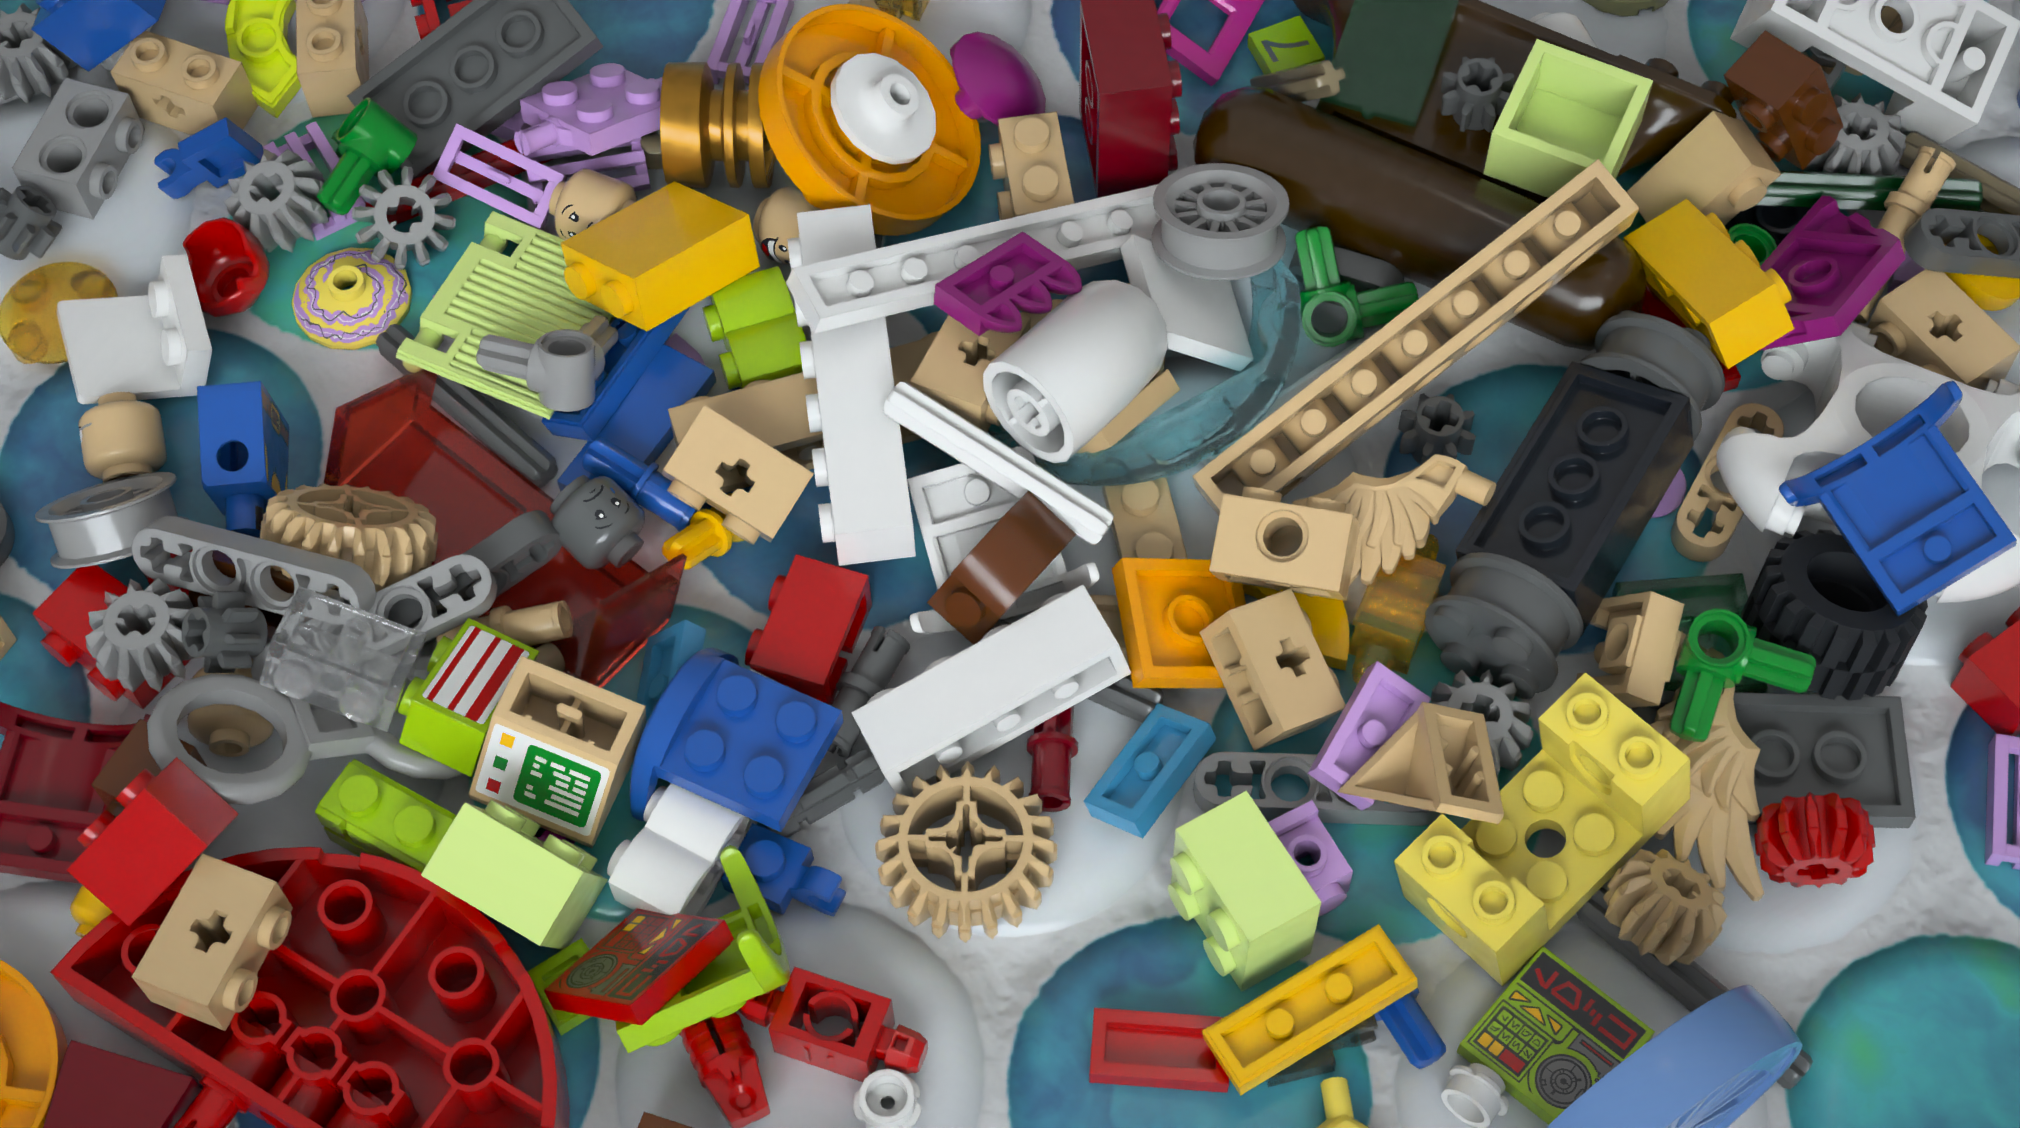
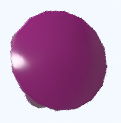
[950,31,1046,126]

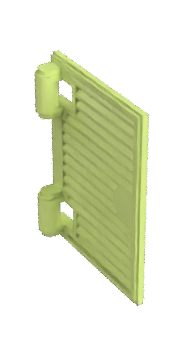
[396,211,614,420]

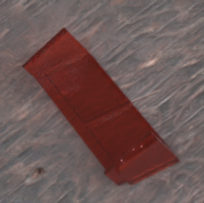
[324,369,687,688]

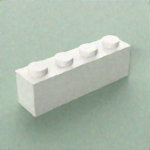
[851,584,1131,797]

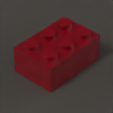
[1079,0,1182,198]

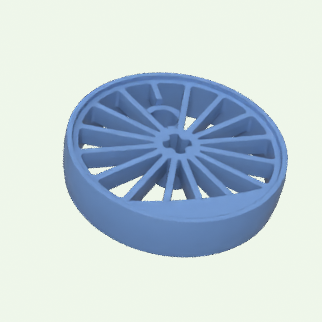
[1546,985,1803,1128]

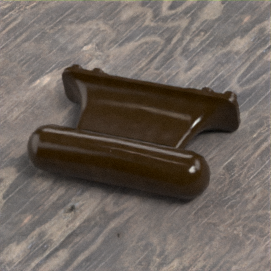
[1193,0,1737,351]

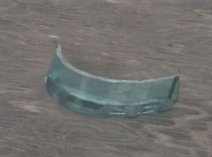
[987,259,1301,486]

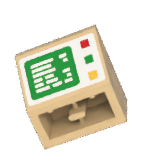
[468,656,647,848]

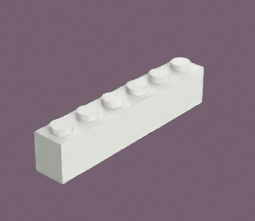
[787,204,916,566]

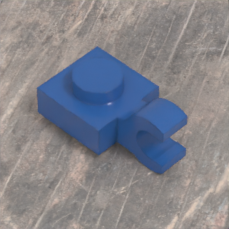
[154,117,263,199]
[721,823,846,917]

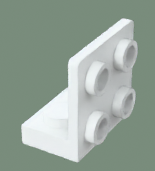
[56,254,212,404]

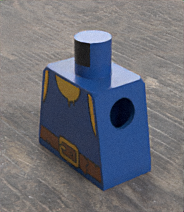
[197,381,289,538]

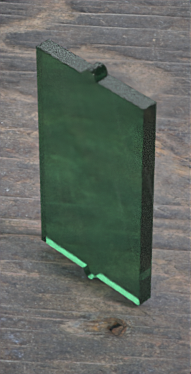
[1321,0,1460,127]

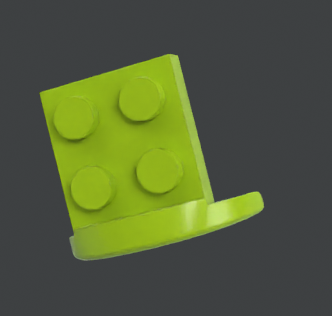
[615,845,790,1053]

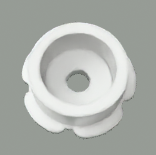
[1441,1063,1509,1128]
[853,1069,921,1128]

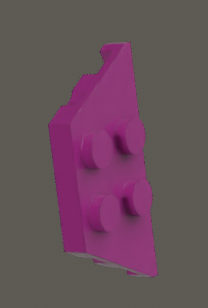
[1714,196,1906,359]

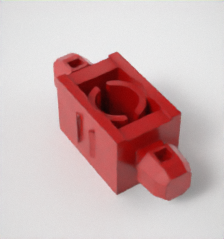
[738,966,928,1082]

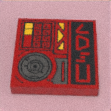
[544,908,734,1026]

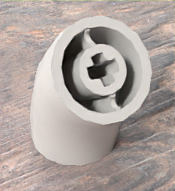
[983,280,1168,463]

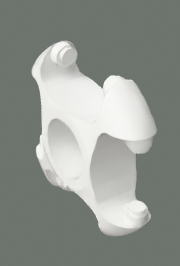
[1717,322,2020,603]

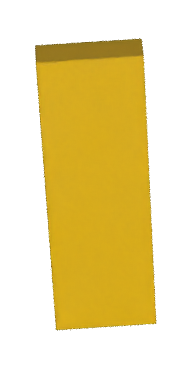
[1202,924,1418,1096]

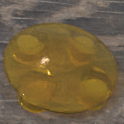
[0,262,118,364]

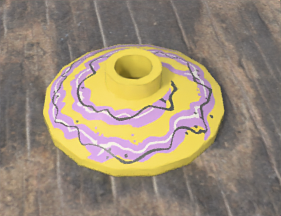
[291,247,413,350]

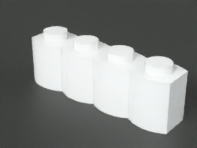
[607,669,781,916]

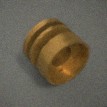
[660,62,777,188]

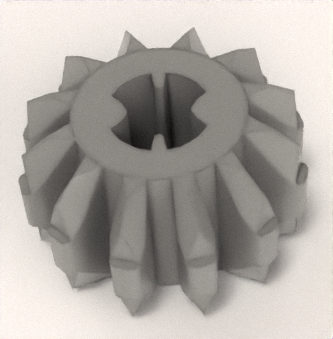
[0,3,77,103]
[1805,93,1906,175]
[224,149,329,253]
[351,166,456,270]
[85,577,201,693]
[1430,670,1533,778]

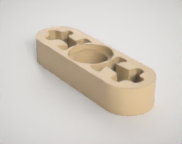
[1671,403,1784,562]

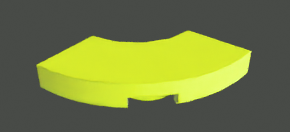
[225,0,301,118]

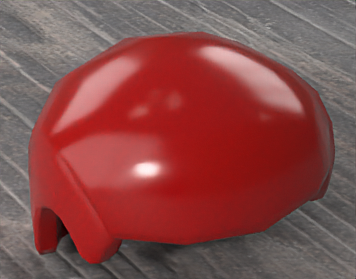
[183,217,270,317]

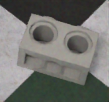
[12,77,145,220]

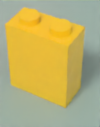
[560,181,760,332]

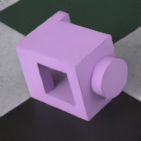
[1268,800,1353,916]

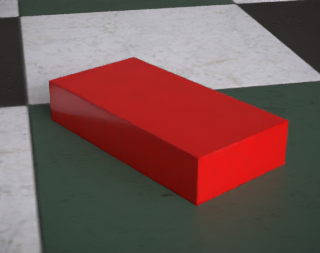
[1089,1008,1229,1093]

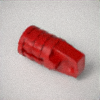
[679,1012,770,1128]

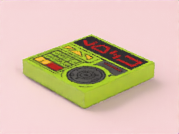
[1457,946,1655,1125]

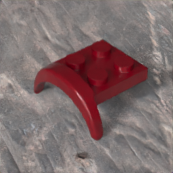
[0,702,151,884]

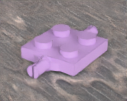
[514,63,662,156]

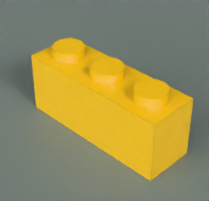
[1623,198,1794,369]

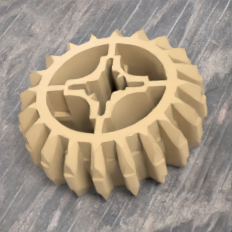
[260,483,438,592]
[875,761,1057,943]

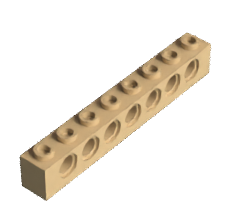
[1193,159,1639,516]

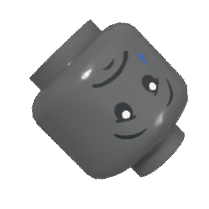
[550,475,645,570]

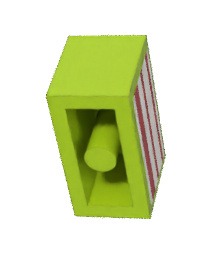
[398,618,539,777]

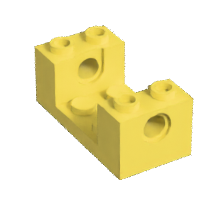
[1394,672,1690,987]

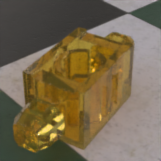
[1348,533,1446,684]

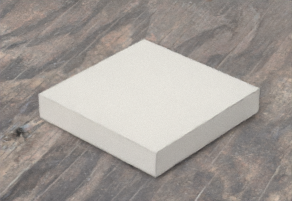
[1120,235,1254,372]

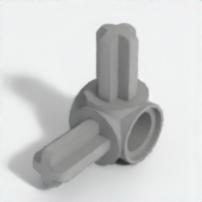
[476,316,618,412]

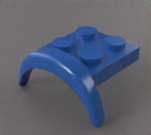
[1778,381,2017,617]
[629,647,844,832]

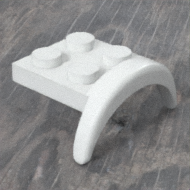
[907,446,1100,634]

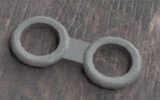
[147,654,463,805]

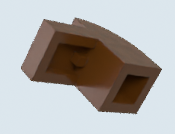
[927,490,1077,645]

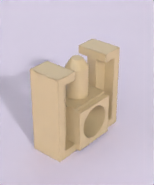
[1575,591,1685,708]

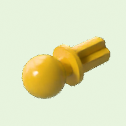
[662,493,744,572]

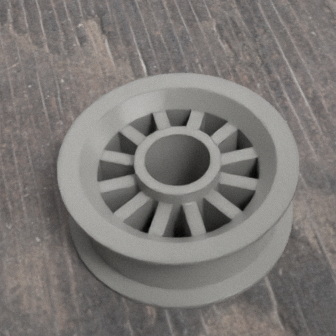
[1152,163,1289,280]
[35,472,189,569]

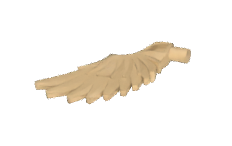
[1271,454,1496,597]
[1650,632,1764,901]

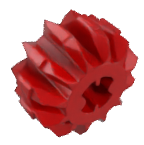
[1754,791,1876,888]

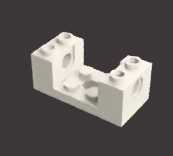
[1730,0,2020,144]

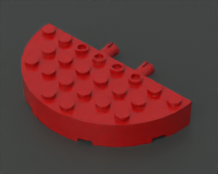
[50,847,570,1128]

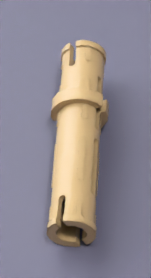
[1854,146,1957,324]

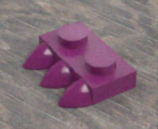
[933,231,1082,336]

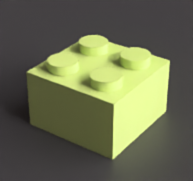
[1483,39,1653,198]
[1168,791,1321,992]
[421,800,608,949]

